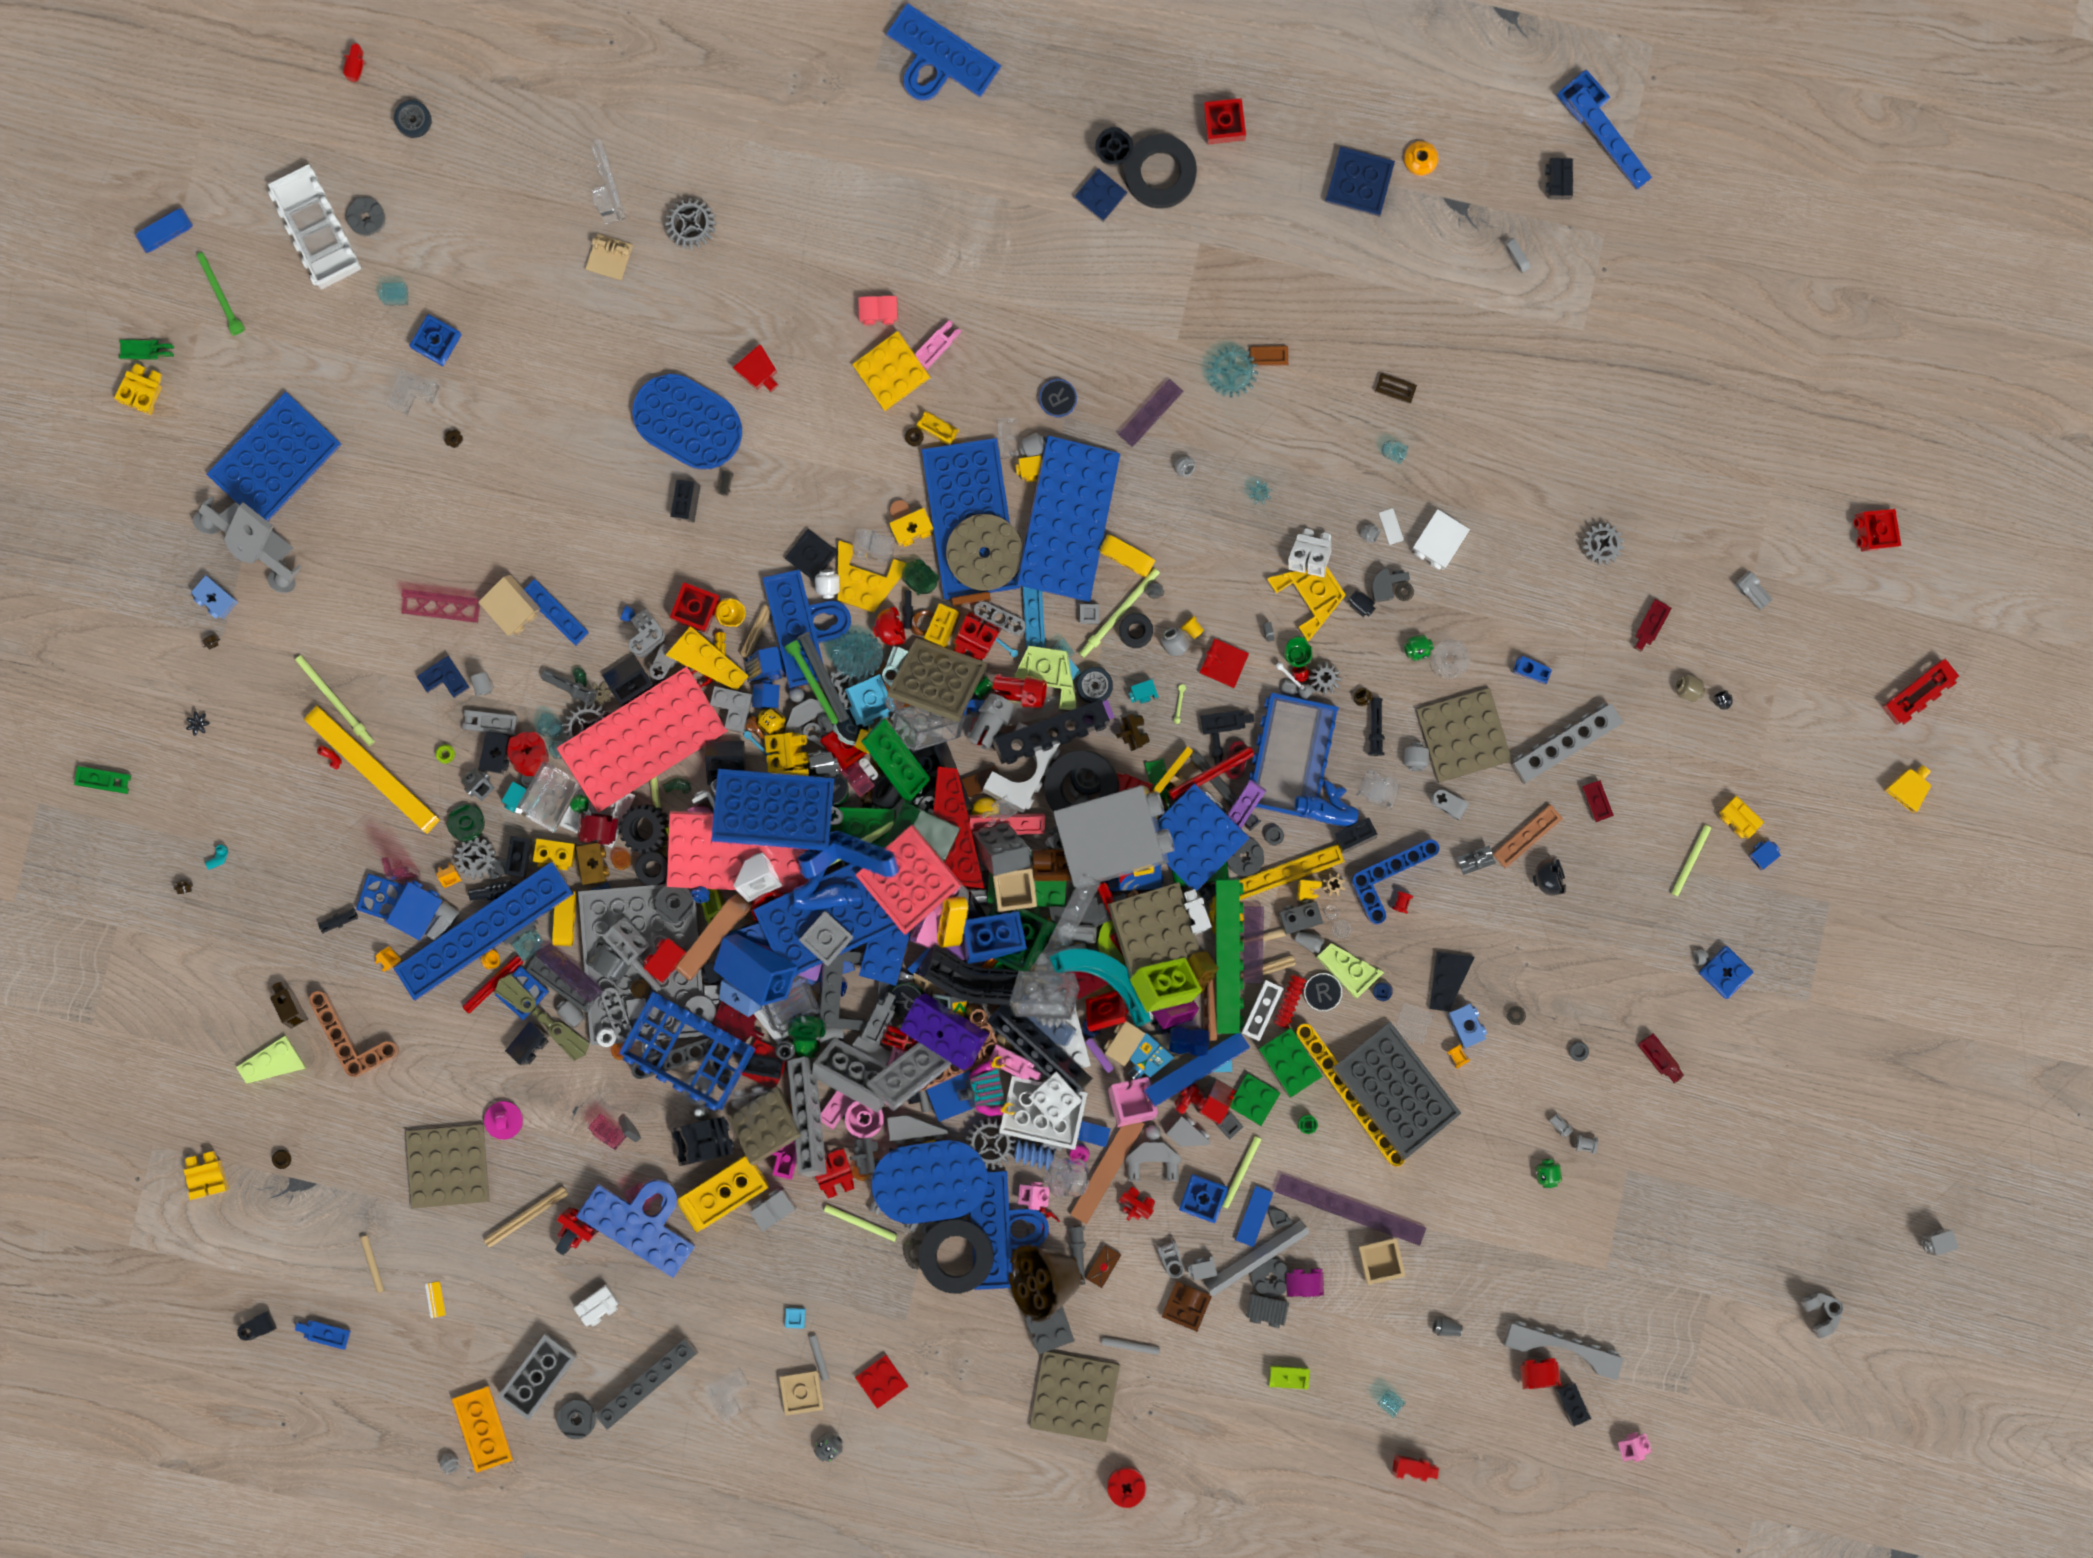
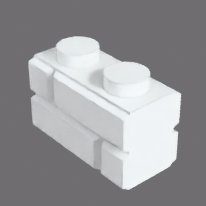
[573,1284,620,1327]

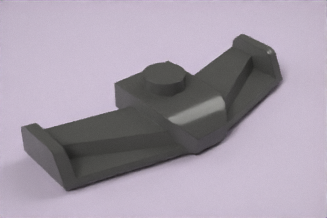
[1049,893,1126,927]

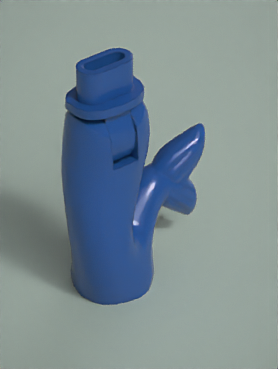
[1295,780,1358,827]
[794,868,860,910]

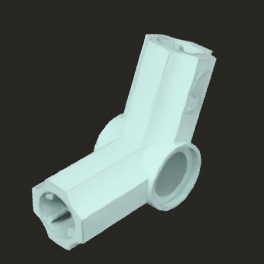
[882,646,908,687]

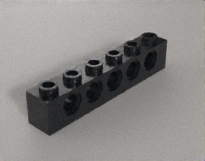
[993,700,1110,765]
[987,1005,1093,1095]

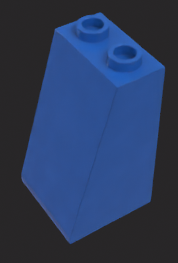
[713,934,798,1006]

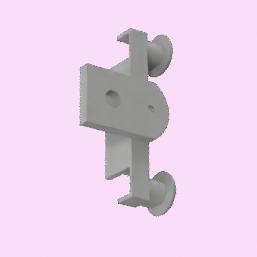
[193,496,301,593]

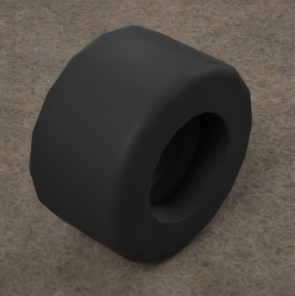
[1119,613,1153,648]
[635,851,668,886]

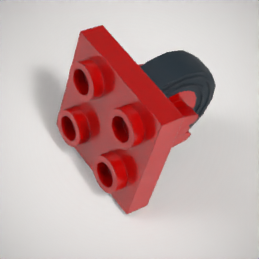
[555,1207,599,1255]

